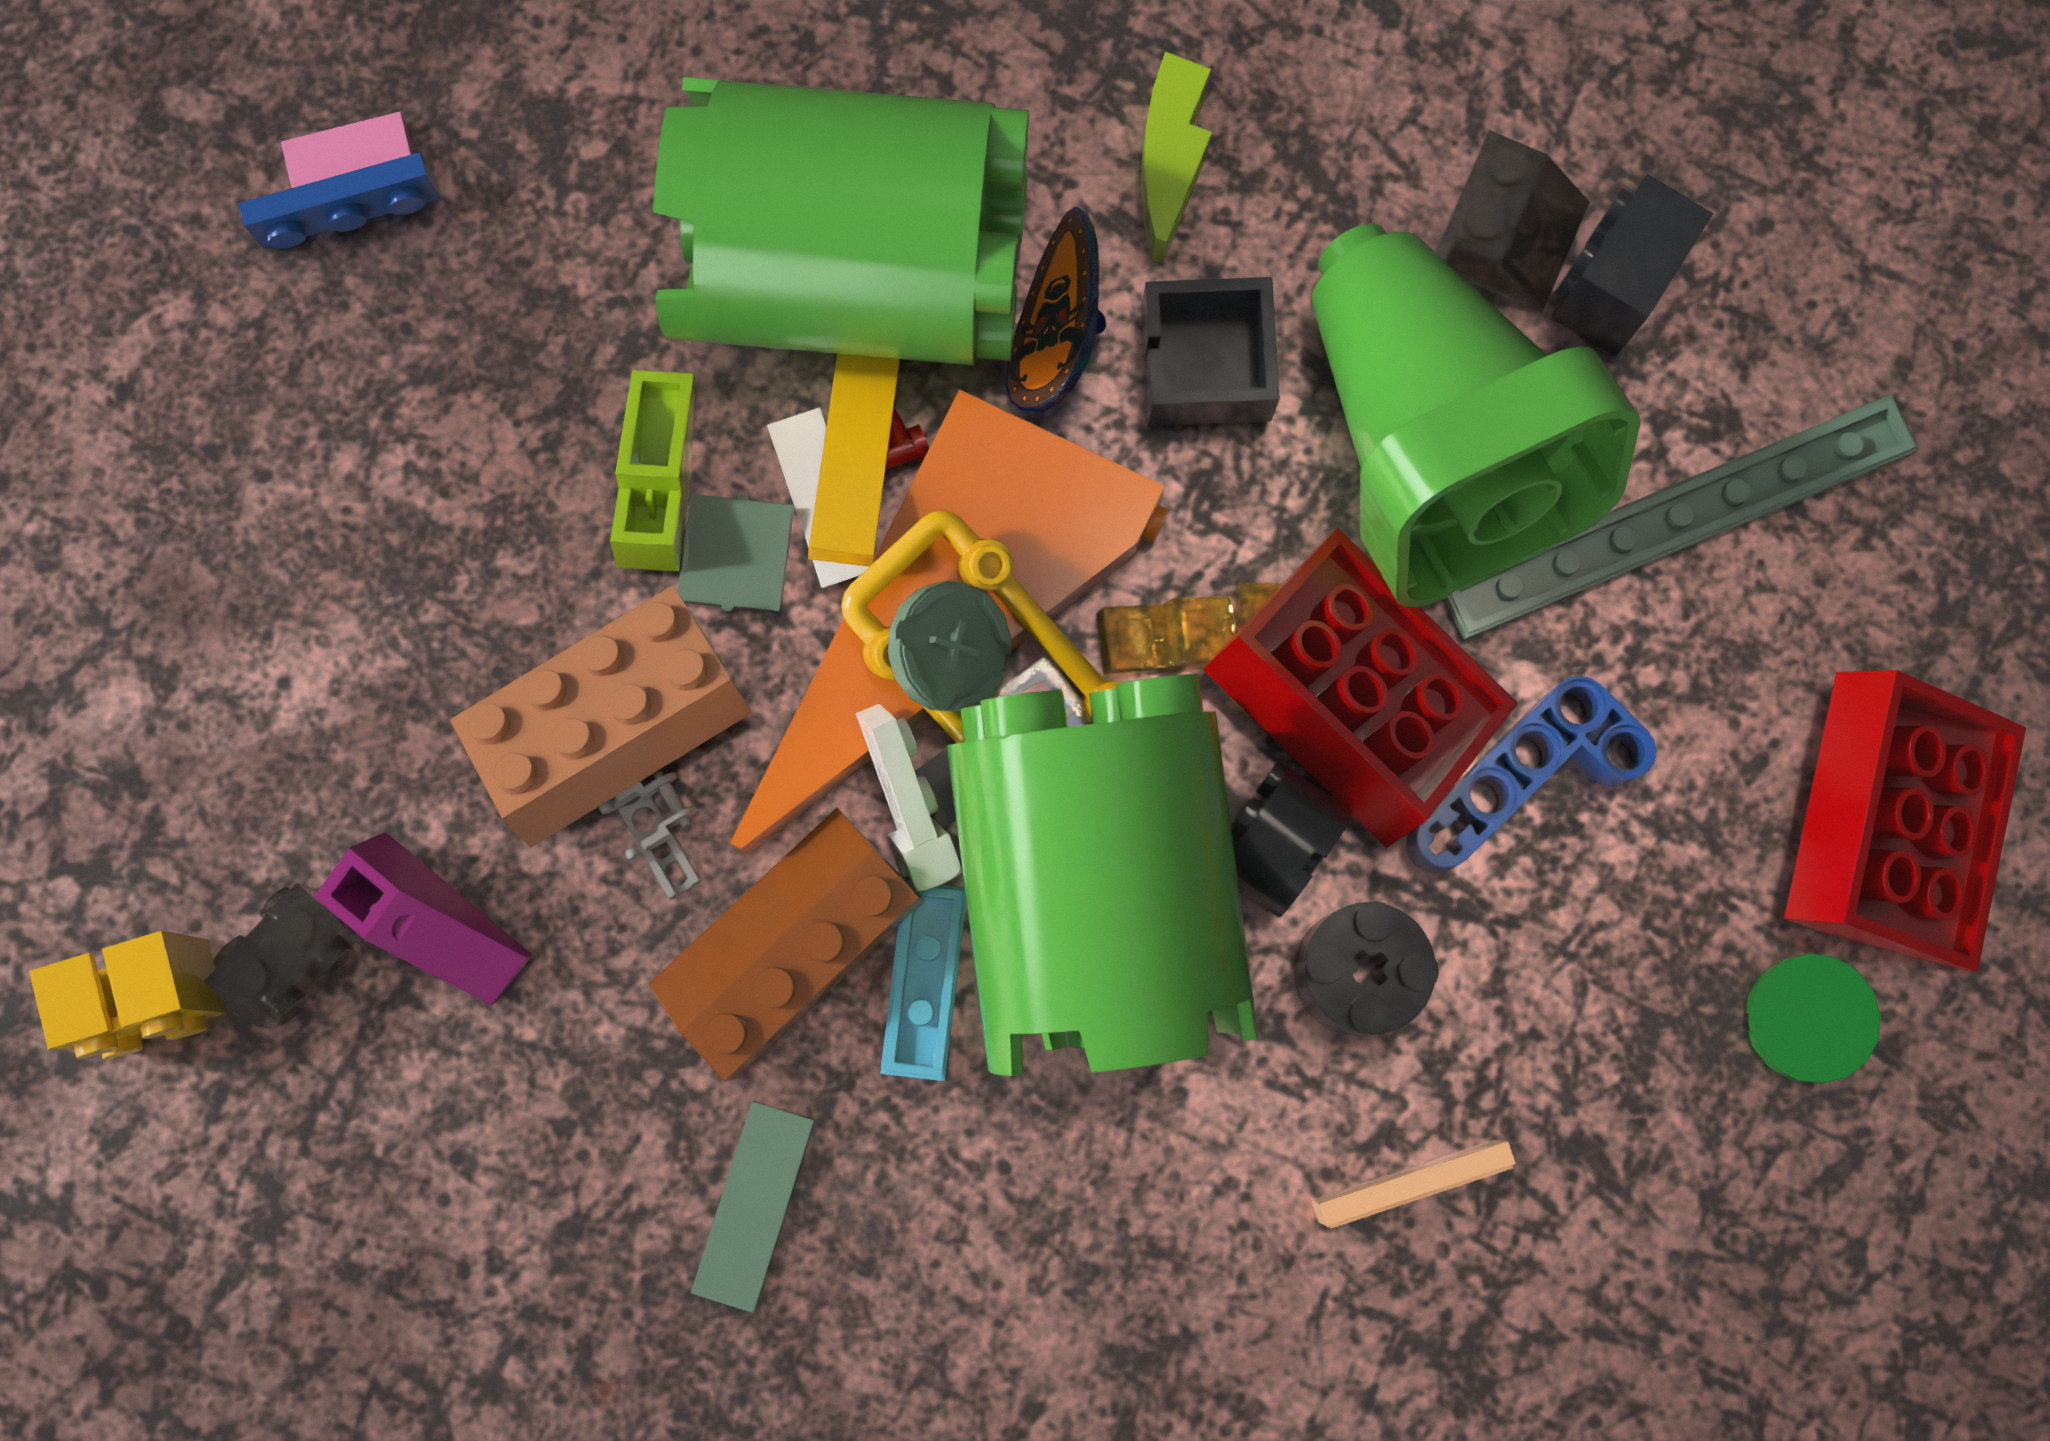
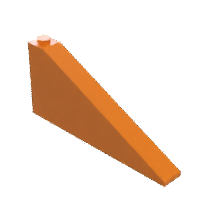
[730,390,1169,855]

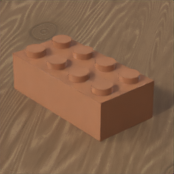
[450,585,752,848]

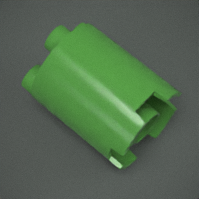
[653,77,1029,365]
[947,674,1259,1076]

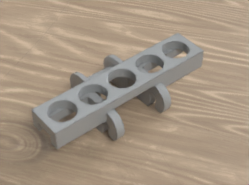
[598,771,702,900]

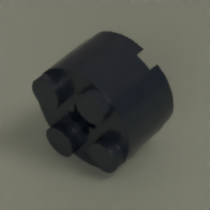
[1231,761,1352,918]
[1295,901,1439,1036]

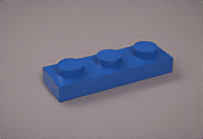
[238,152,441,249]

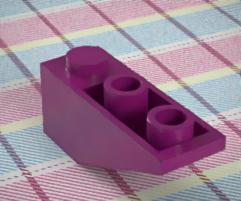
[314,832,532,1006]

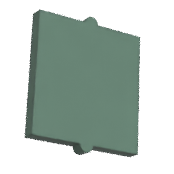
[678,493,795,614]

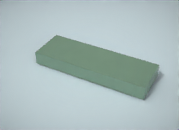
[691,1101,816,1313]

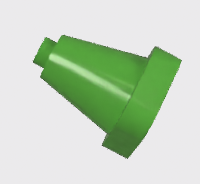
[1311,224,1641,607]

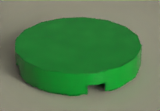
[1746,953,1881,1084]

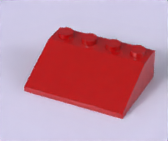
[1202,527,1518,848]
[1784,670,2026,973]

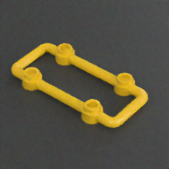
[841,510,1121,743]

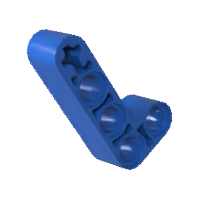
[1406,676,1657,874]

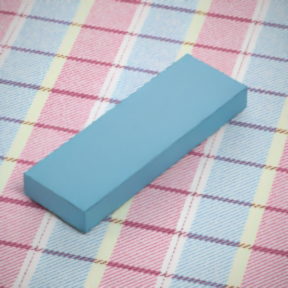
[880,881,966,1081]

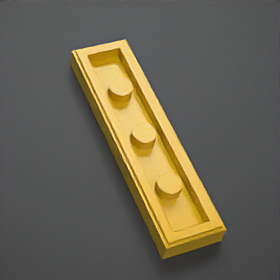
[808,354,900,567]

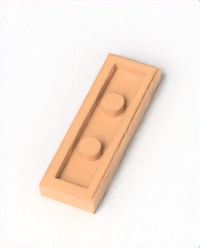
[1311,1140,1516,1228]

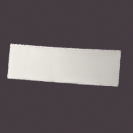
[767,407,869,588]

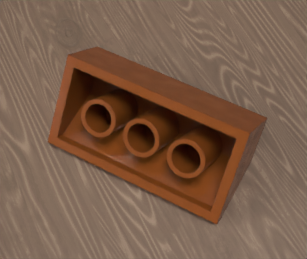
[648,808,925,1081]

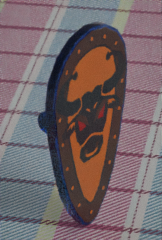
[1006,207,1106,414]

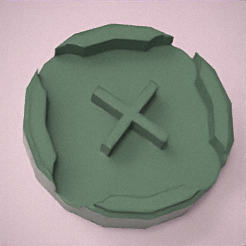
[888,581,1011,712]

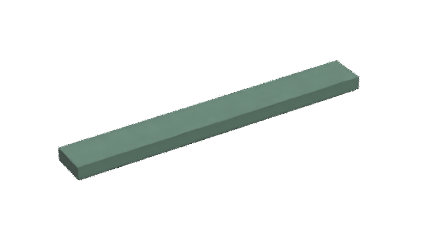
[1444,394,1919,642]

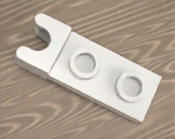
[856,704,962,892]

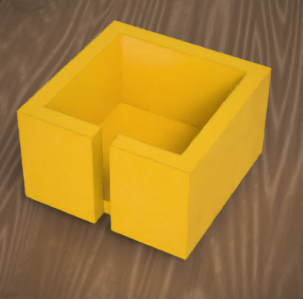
[29,931,226,1060]

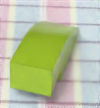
[1141,52,1212,264]
[610,370,695,572]

